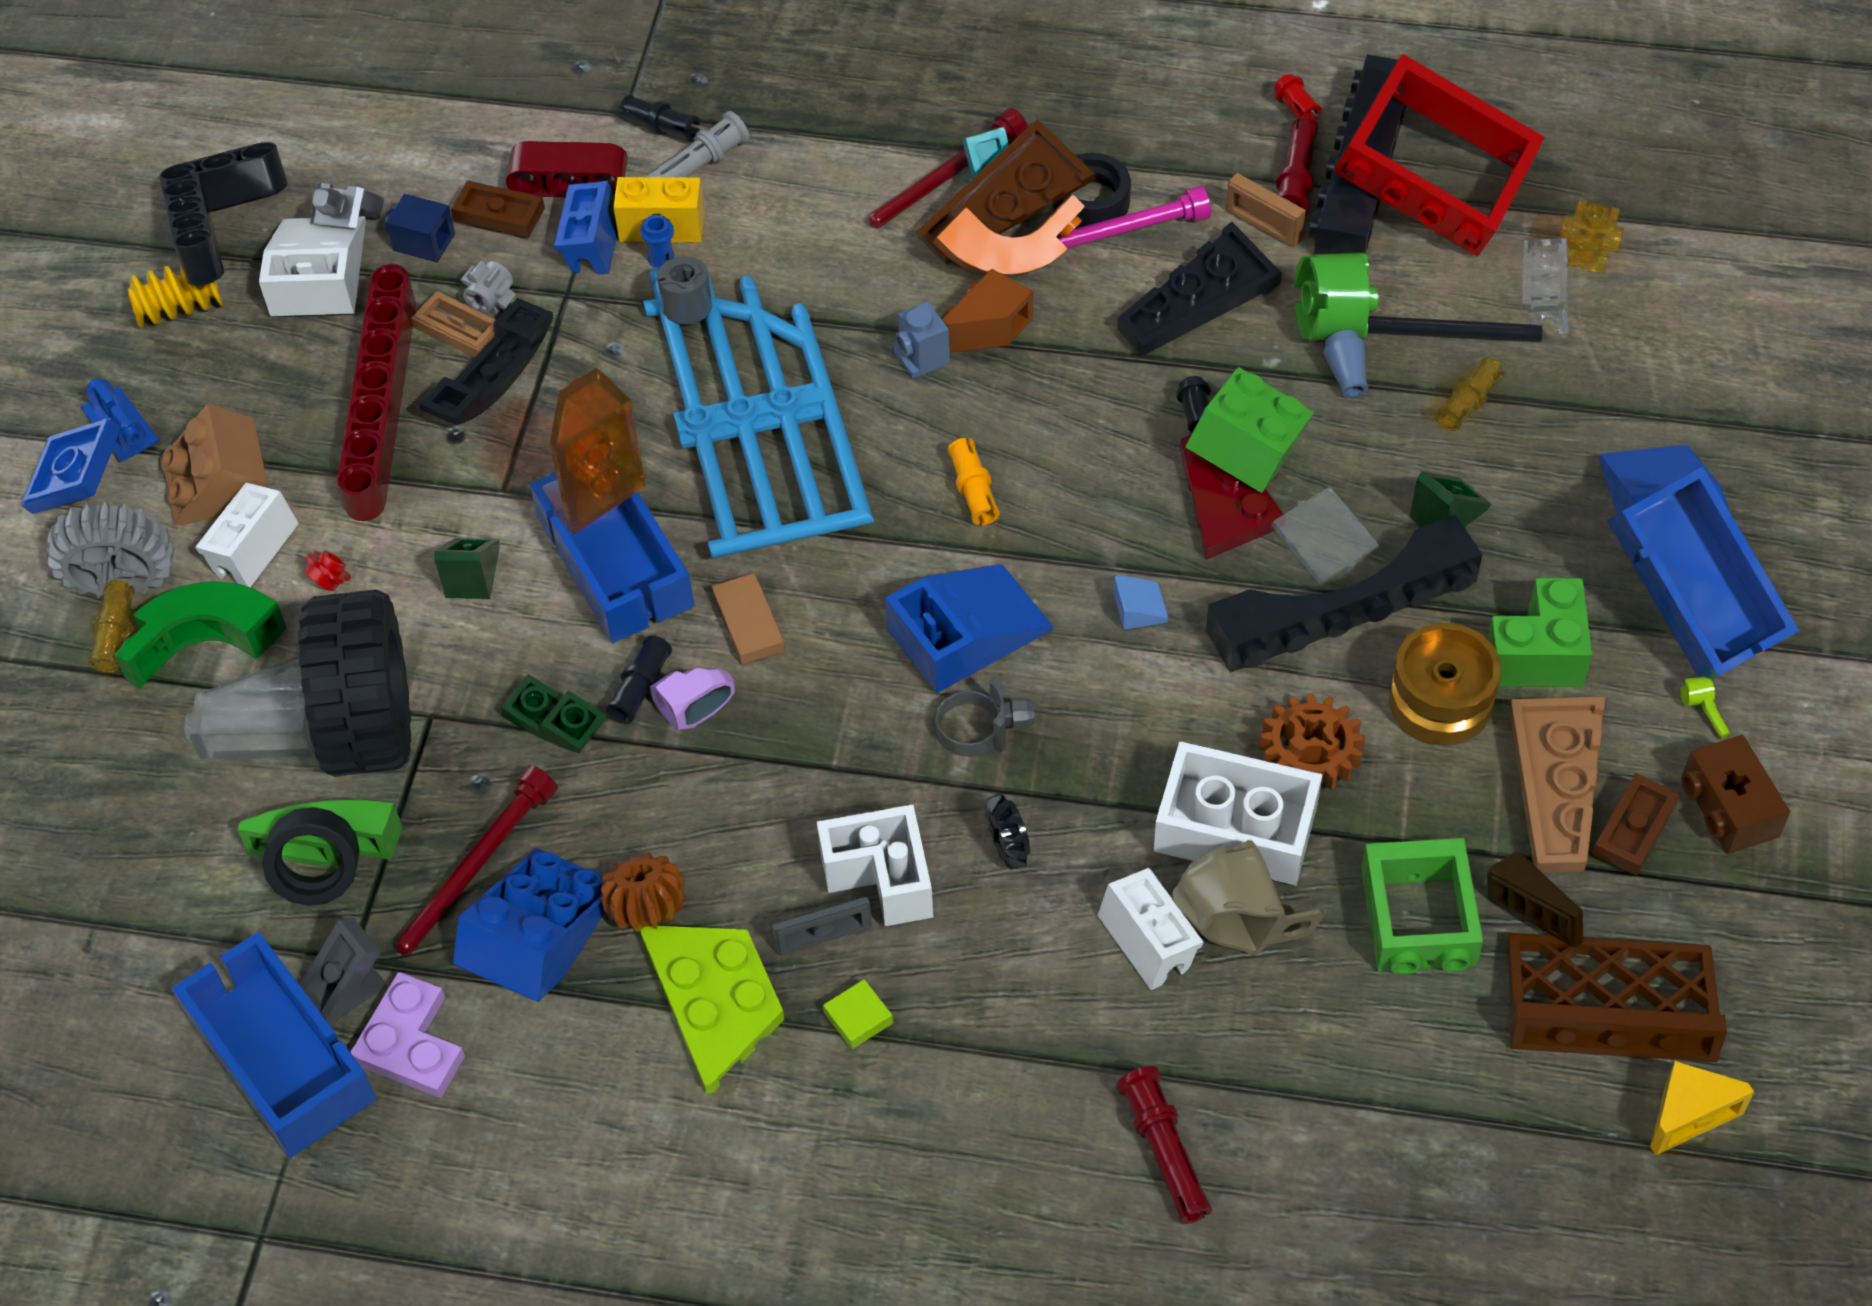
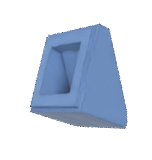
[1113,575,1169,630]

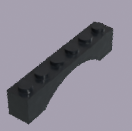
[1206,515,1483,673]

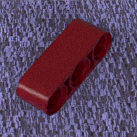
[506,141,628,198]

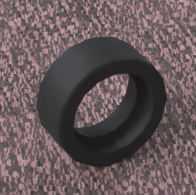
[1053,152,1131,228]
[262,807,360,906]

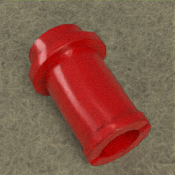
[1274,74,1322,123]

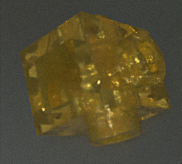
[1559,199,1624,273]

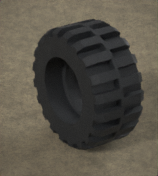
[298,589,411,777]

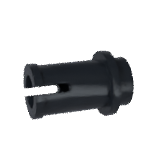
[1176,376,1211,433]

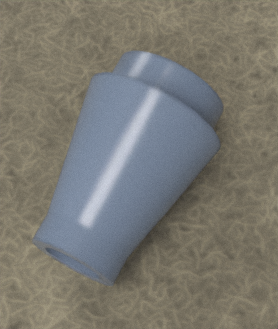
[1323,330,1368,398]

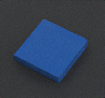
[21,418,122,514]

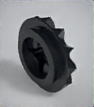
[985,793,1030,870]

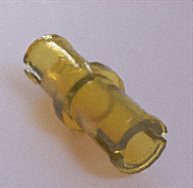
[1435,357,1504,431]
[89,580,135,673]

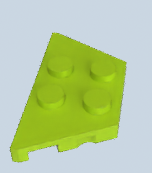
[640,926,784,1095]

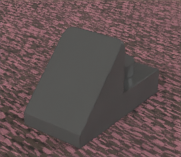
[300,918,386,1025]

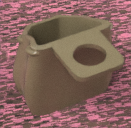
[1173,840,1324,954]

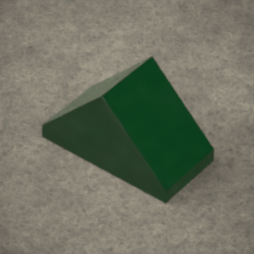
[1410,471,1491,527]
[434,538,500,599]

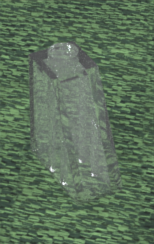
[184,656,314,760]

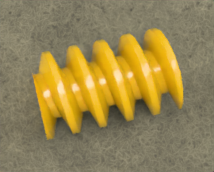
[128,264,223,329]

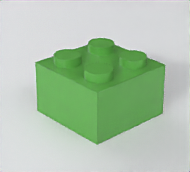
[1186,367,1314,493]

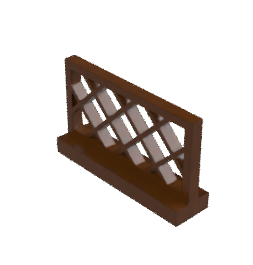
[1507,933,1727,1063]

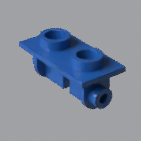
[81,378,160,462]

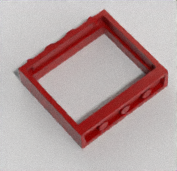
[1333,53,1545,257]

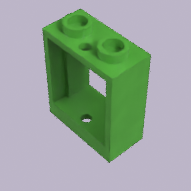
[1361,838,1483,975]

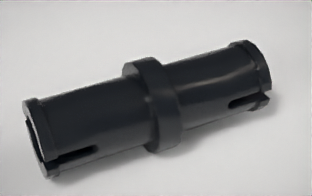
[619,95,701,142]
[606,635,672,724]

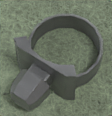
[310,183,384,230]
[935,676,1035,757]

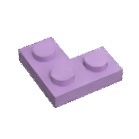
[350,972,465,1099]

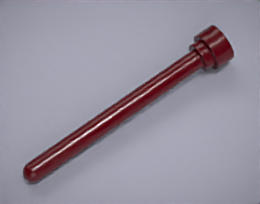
[869,107,1028,228]
[396,765,558,955]

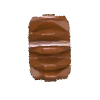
[601,852,685,932]

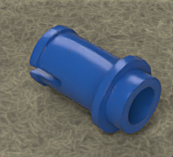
[640,215,675,267]

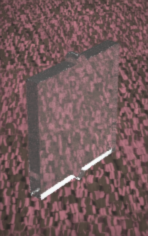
[1272,487,1379,585]

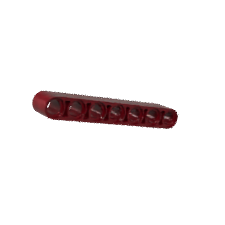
[337,264,416,521]

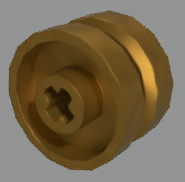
[1389,622,1501,746]

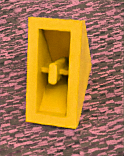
[1650,1061,1754,1155]

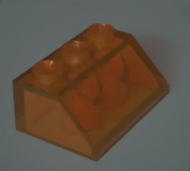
[549,367,646,535]

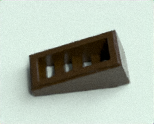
[1487,851,1583,948]

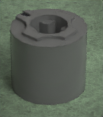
[657,256,713,325]

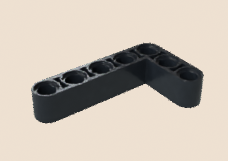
[159,142,288,285]

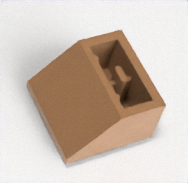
[161,403,268,526]

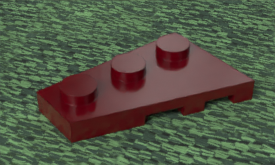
[1180,434,1285,560]

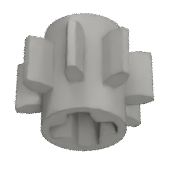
[461,261,516,314]

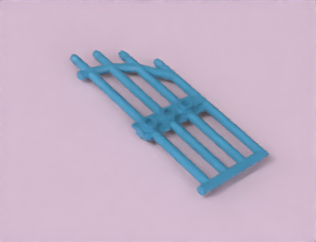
[643,267,874,559]

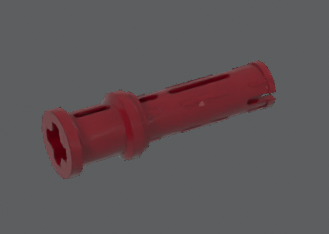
[1276,116,1318,217]
[1116,1066,1212,1224]

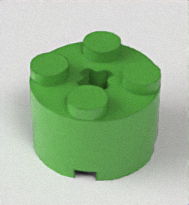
[1294,252,1378,341]

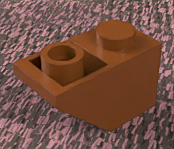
[941,269,1033,353]

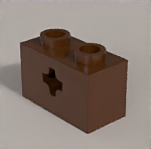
[1681,734,1790,854]

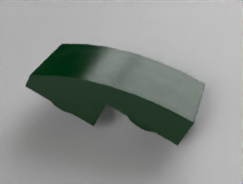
[500,674,607,753]

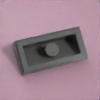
[769,896,872,955]

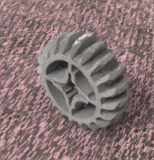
[46,501,174,598]

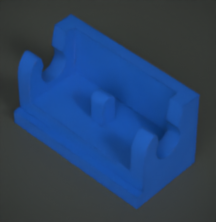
[554,181,618,274]

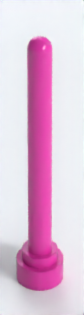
[1056,186,1211,248]

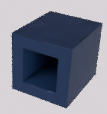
[385,194,455,263]

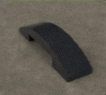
[419,298,554,425]

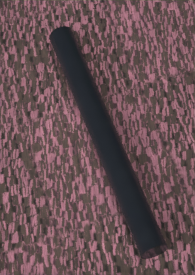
[1368,316,1542,342]

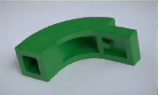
[114,581,287,689]

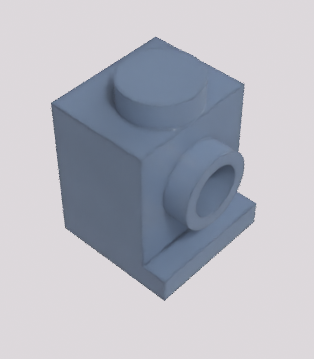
[892,301,950,379]

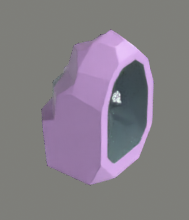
[650,667,735,730]

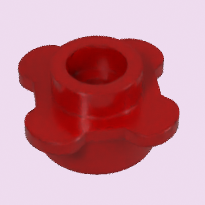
[304,550,351,591]

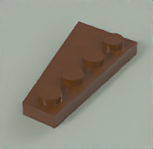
[916,119,1096,265]

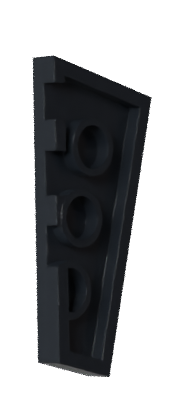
[1117,221,1282,356]

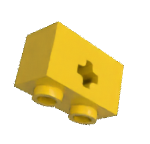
[614,177,705,243]

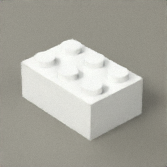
[1154,741,1322,886]

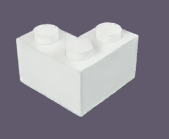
[817,805,933,926]

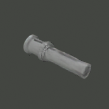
[646,111,750,177]

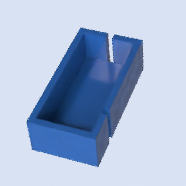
[530,449,695,644]
[1607,466,1800,679]
[172,931,377,1159]

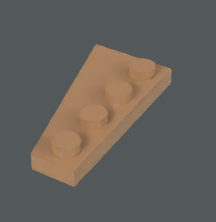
[1508,696,1606,873]

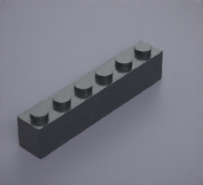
[1308,54,1407,254]

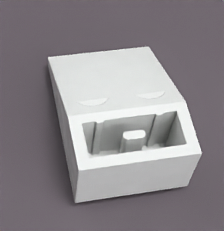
[259,216,366,316]

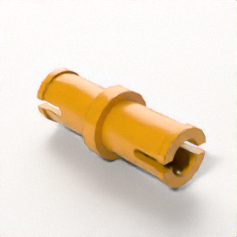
[947,438,1000,526]

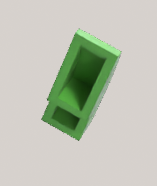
[237,800,403,869]

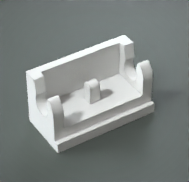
[195,482,299,587]
[1097,868,1203,990]

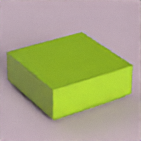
[823,979,893,1050]

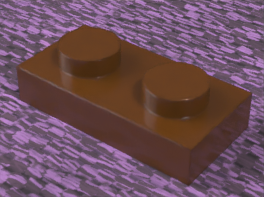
[451,180,545,237]
[1592,773,1680,876]

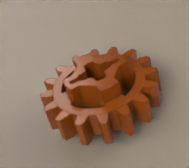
[1259,694,1365,790]

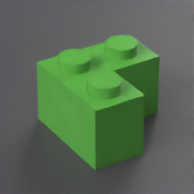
[1487,578,1592,687]

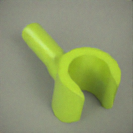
[1680,677,1731,739]

